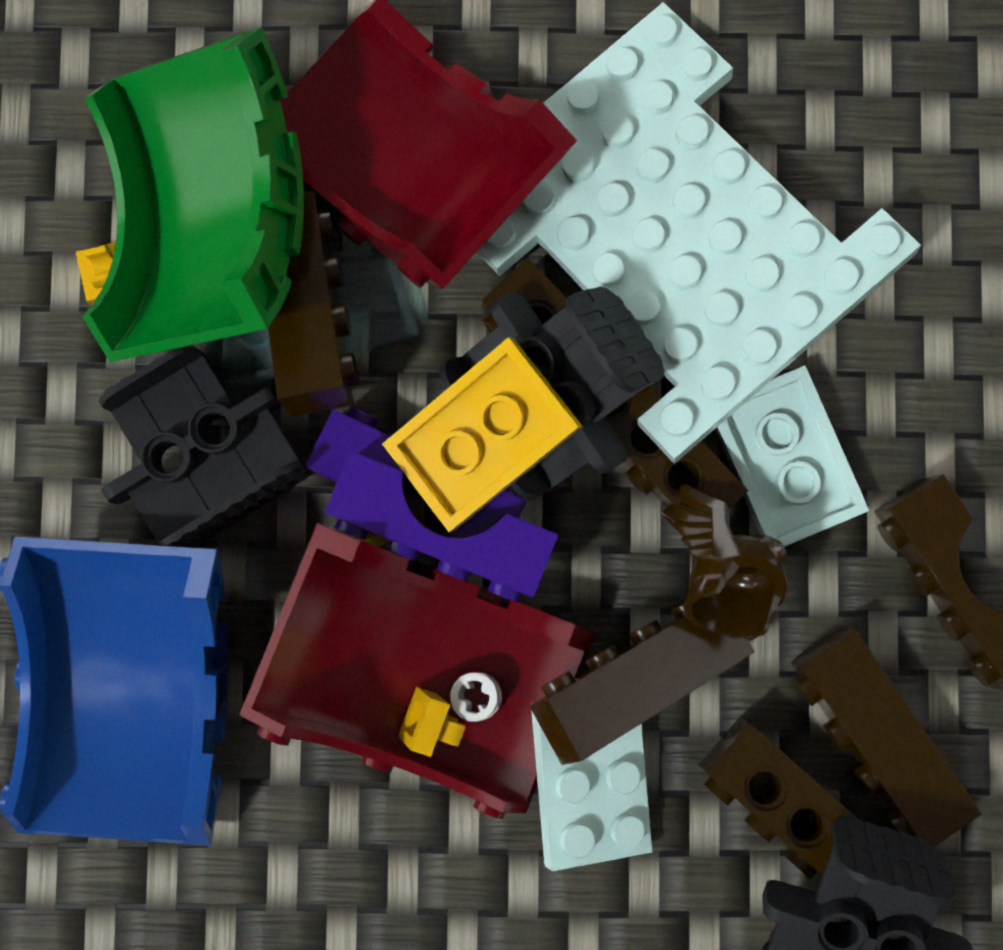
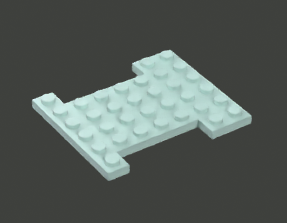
[477,2,921,464]

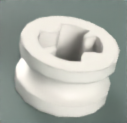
[450,673,502,721]

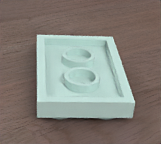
[715,366,869,547]
[531,703,652,872]

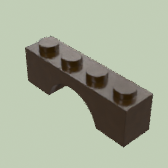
[874,474,1003,690]

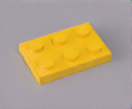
[382,337,583,532]

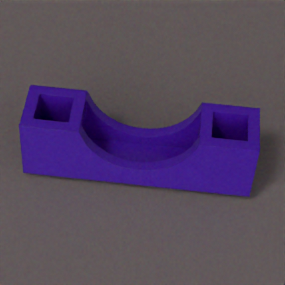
[305,407,527,538]
[324,450,558,603]

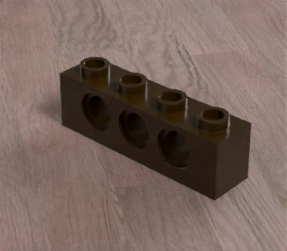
[699,717,860,879]

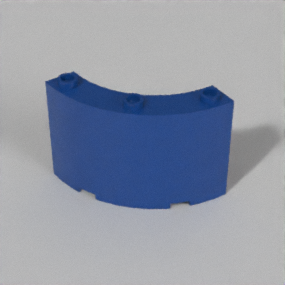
[0,537,229,846]

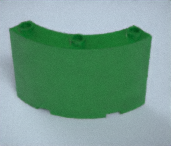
[82,27,304,363]

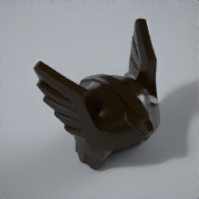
[675,484,788,640]

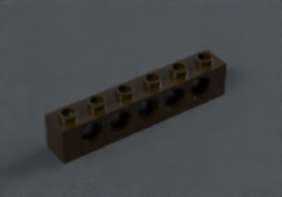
[481,258,749,532]

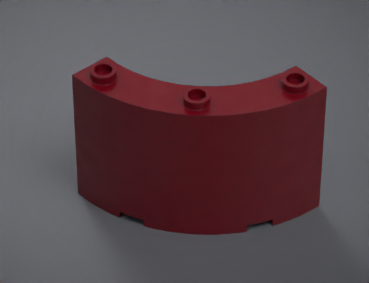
[280,0,577,289]
[239,523,596,819]

